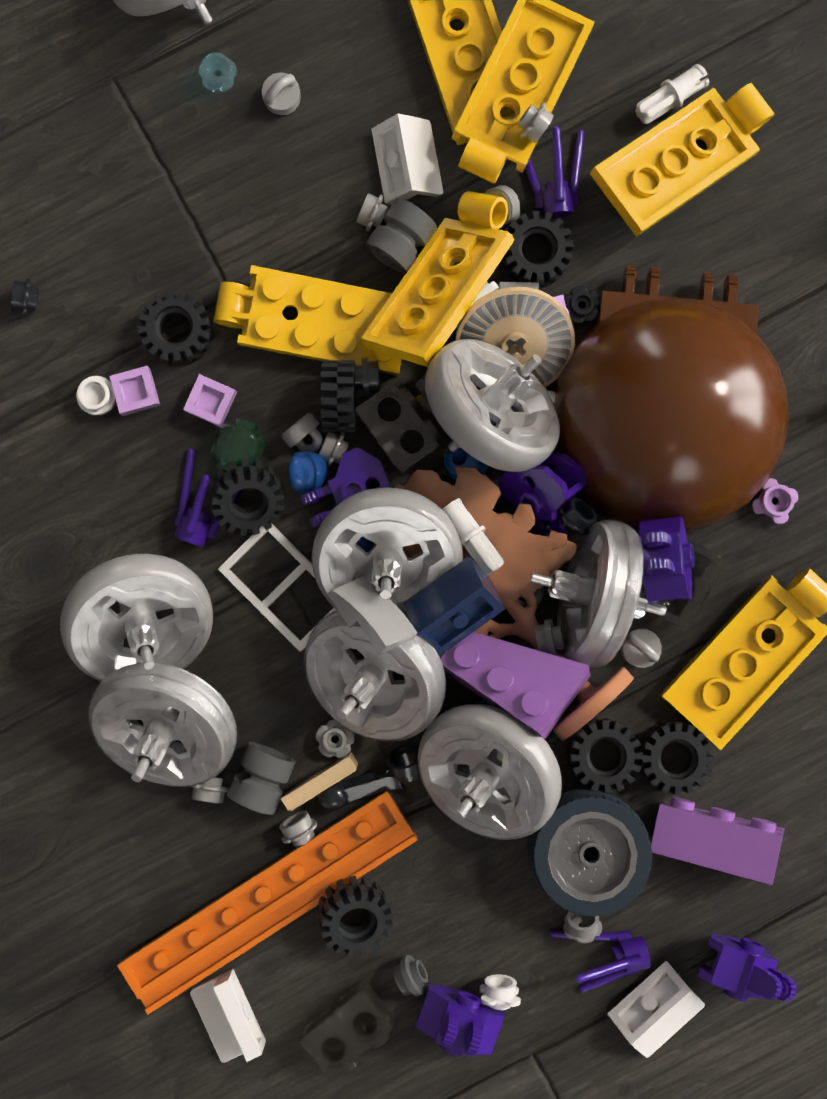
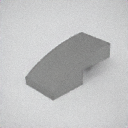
[328,577,417,655]

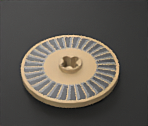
[455,287,575,387]

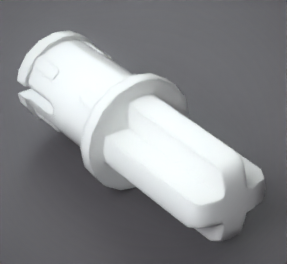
[635,64,709,124]
[442,498,504,575]

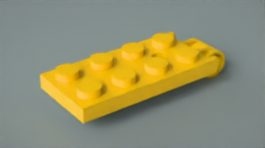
[407,0,515,146]
[452,0,595,184]
[590,83,775,237]
[361,191,514,367]
[213,265,402,376]
[660,568,827,750]

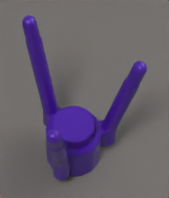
[525,126,584,219]
[174,448,243,547]
[549,930,651,993]

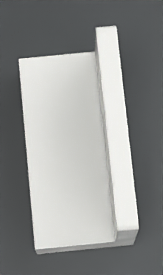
[371,114,443,204]
[608,961,705,1058]
[190,969,266,1063]

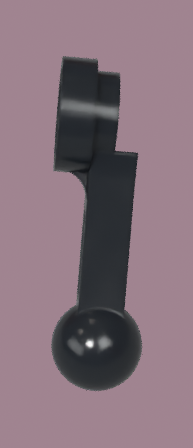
[318,745,420,811]

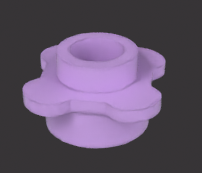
[752,478,798,524]

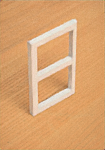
[218,523,340,652]

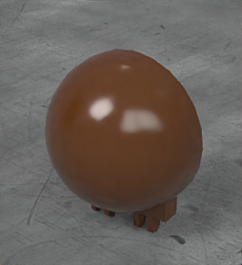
[554,265,789,532]

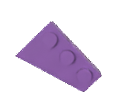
[439,632,591,739]
[651,797,785,885]

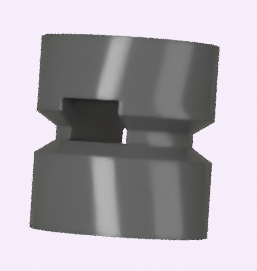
[365,198,437,274]
[227,742,296,815]

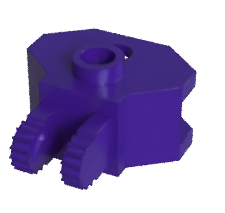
[301,448,391,528]
[498,452,588,541]
[638,516,695,604]
[697,933,798,1002]
[415,984,505,1057]

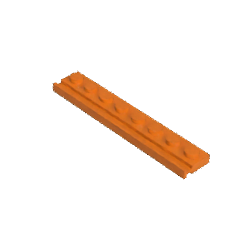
[117,791,418,1015]

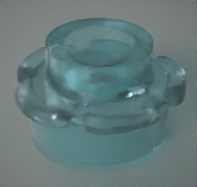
[199,53,237,92]

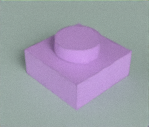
[109,366,161,416]
[183,374,237,427]

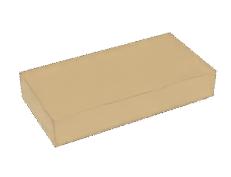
[281,752,358,811]

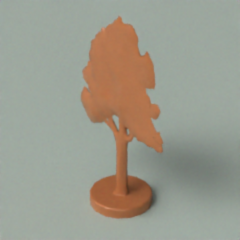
[394,466,634,741]

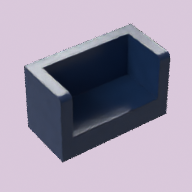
[404,557,505,656]

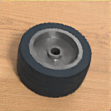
[528,789,652,917]

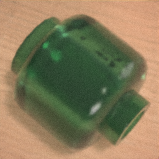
[210,418,266,471]

